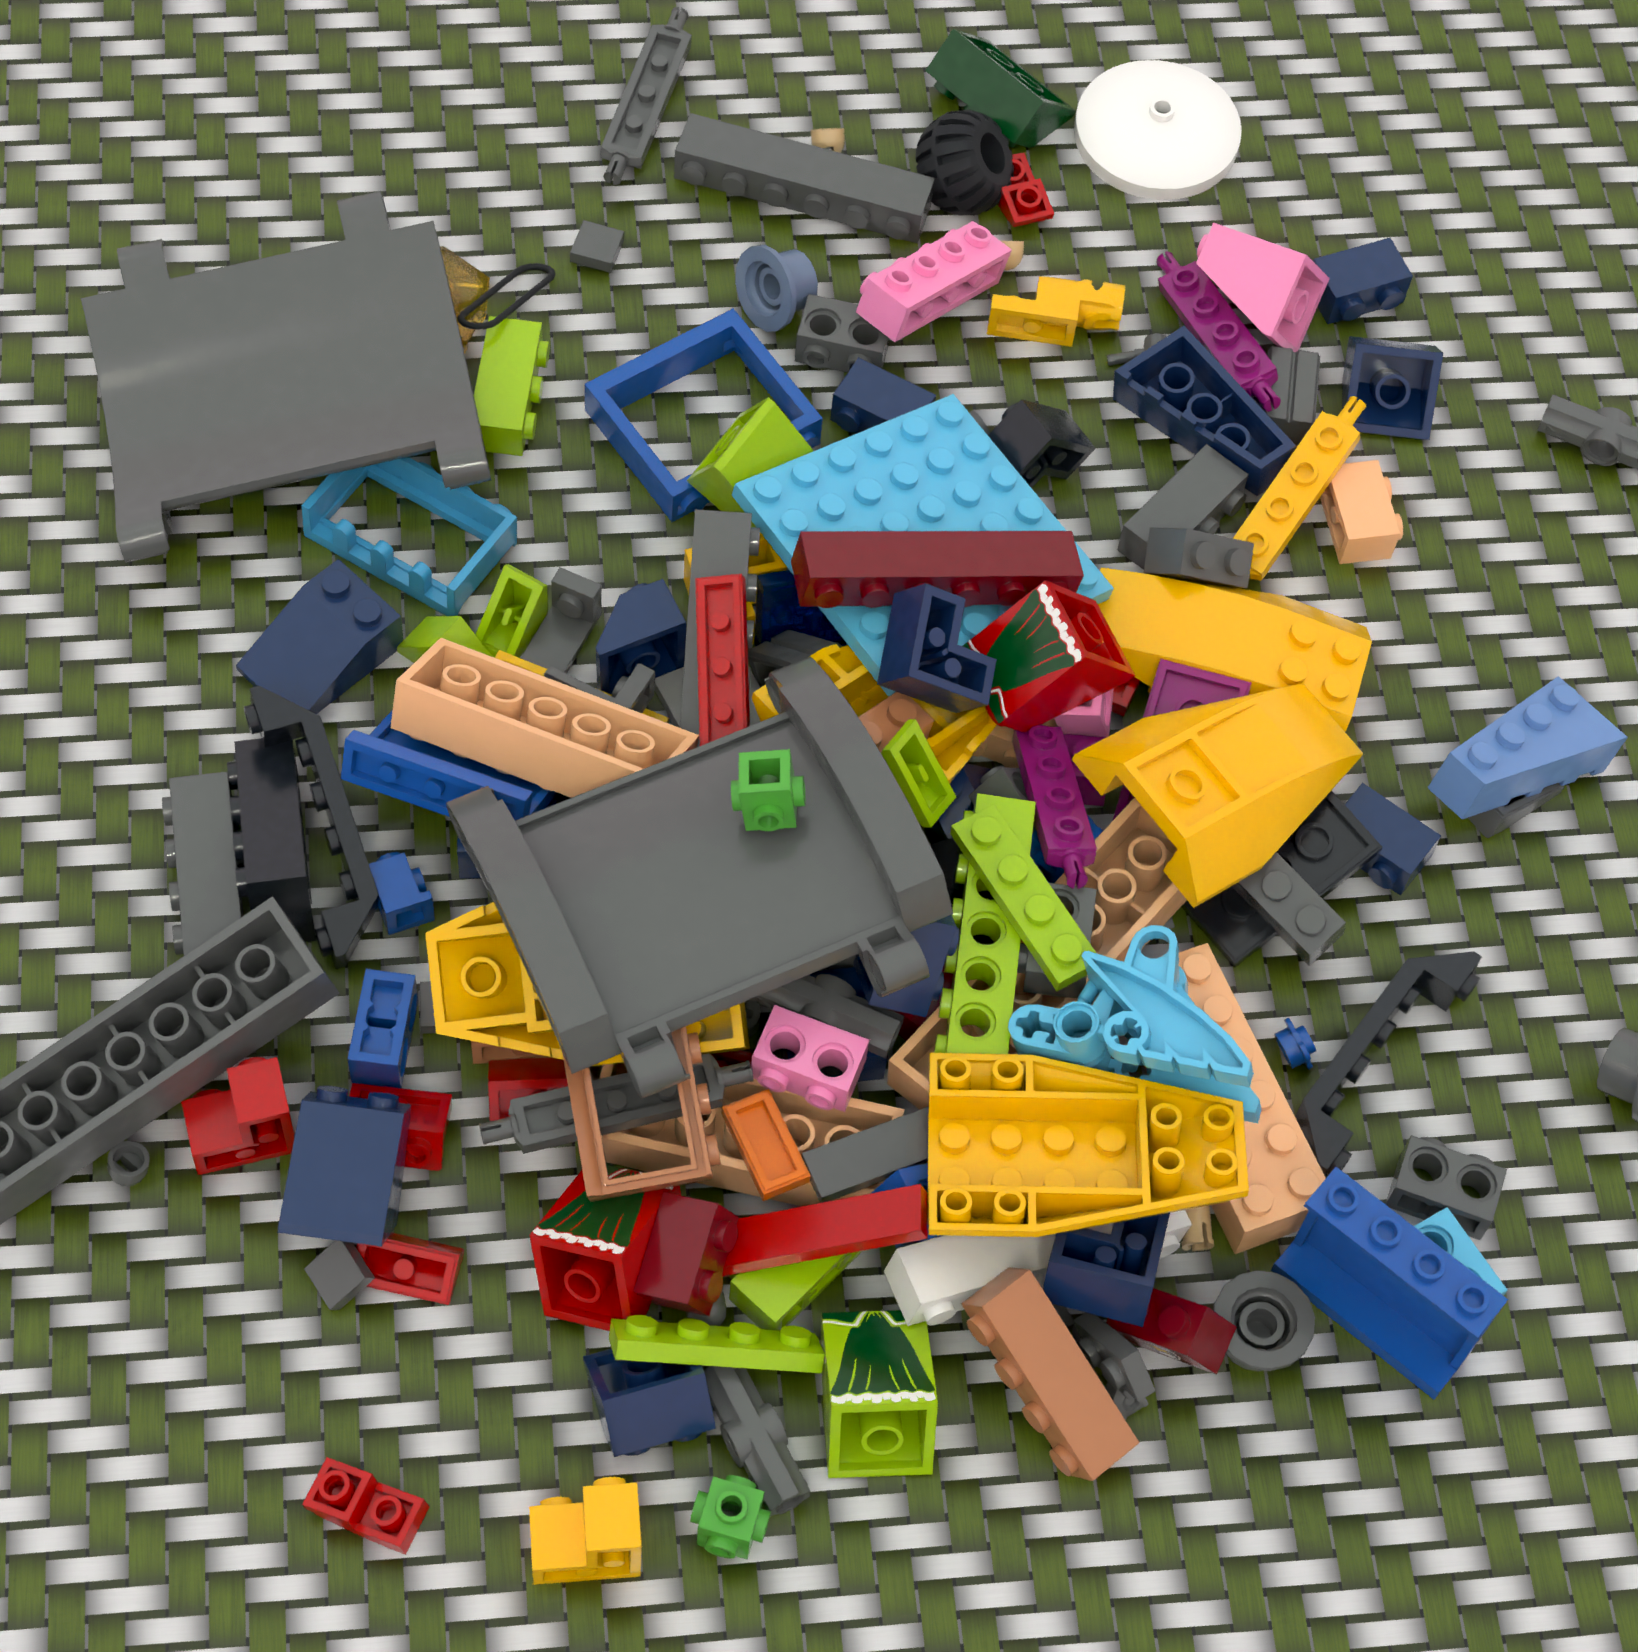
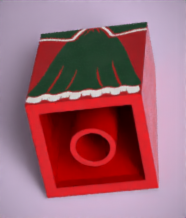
[962,580,1135,733]
[529,1165,681,1331]

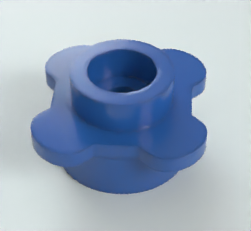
[1274,1018,1316,1070]

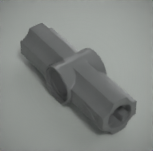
[1538,394,1638,469]
[750,974,904,1059]
[704,1366,811,1516]

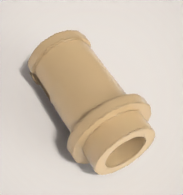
[1181,1206,1214,1251]

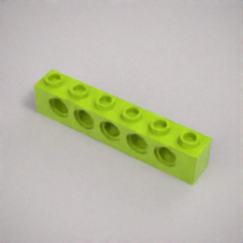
[934,793,1036,1054]

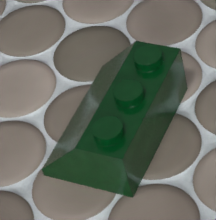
[925,29,1076,148]

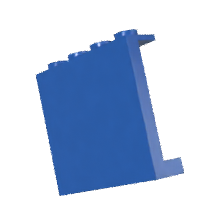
[341,710,557,821]
[1271,1167,1508,1399]

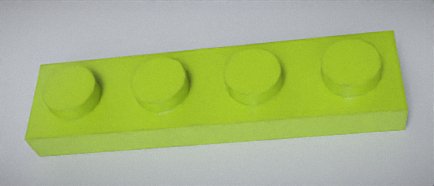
[950,803,1096,991]
[609,1315,825,1373]

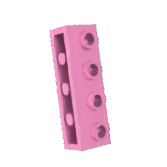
[856,221,1012,342]

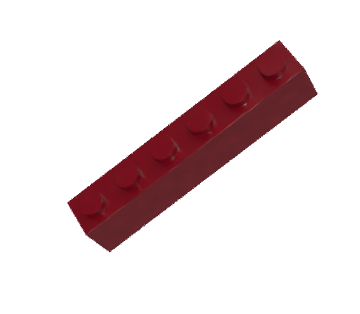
[791,531,1084,608]

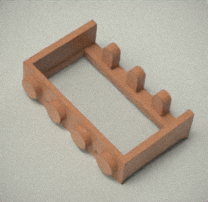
[563,1026,721,1202]

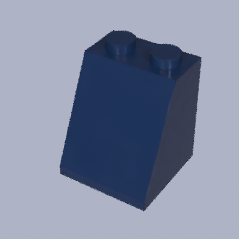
[278,1086,412,1247]

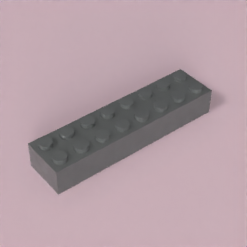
[0,896,340,1225]

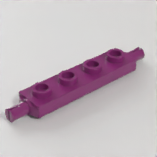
[1156,251,1281,412]
[1012,724,1097,889]

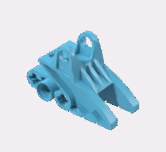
[1008,925,1262,1124]

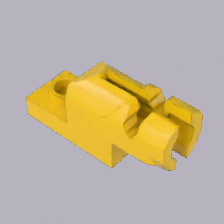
[986,276,1125,347]

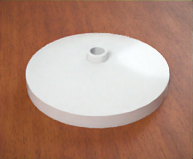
[1074,60,1241,200]

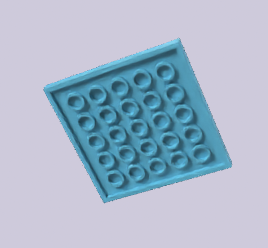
[732,394,1114,697]

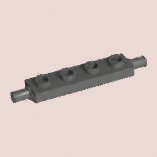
[601,7,692,185]
[479,1053,754,1154]

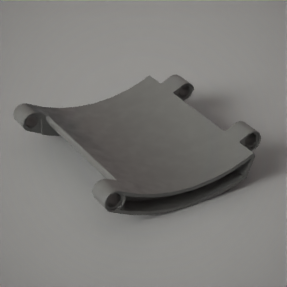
[81,191,491,563]
[446,657,953,1099]

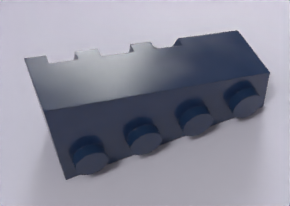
[1113,325,1296,496]

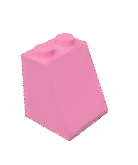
[1196,223,1330,352]

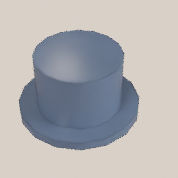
[735,245,818,332]

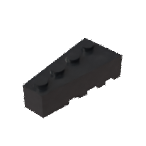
[227,738,316,942]

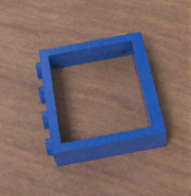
[585,308,823,522]

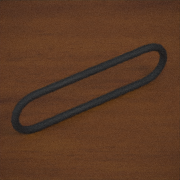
[458,263,556,330]

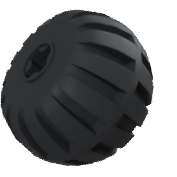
[915,110,1014,216]

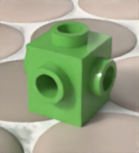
[731,749,806,831]
[690,1475,771,1560]

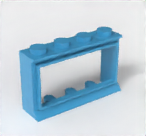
[301,457,517,616]

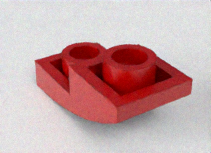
[998,152,1054,227]
[302,1457,429,1555]

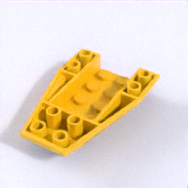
[1071,684,1363,908]
[928,1053,1249,1237]

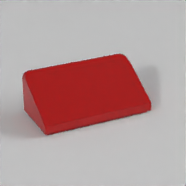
[356,1233,465,1305]

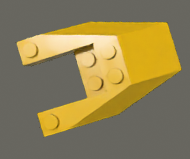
[425,902,750,1066]

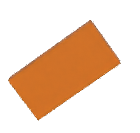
[721,1089,811,1201]

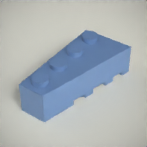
[1428,676,1628,819]

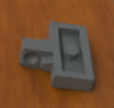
[1073,1312,1156,1419]

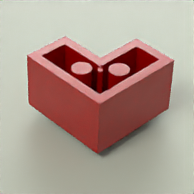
[181,1057,295,1175]

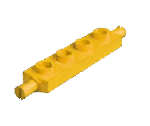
[1233,396,1366,581]

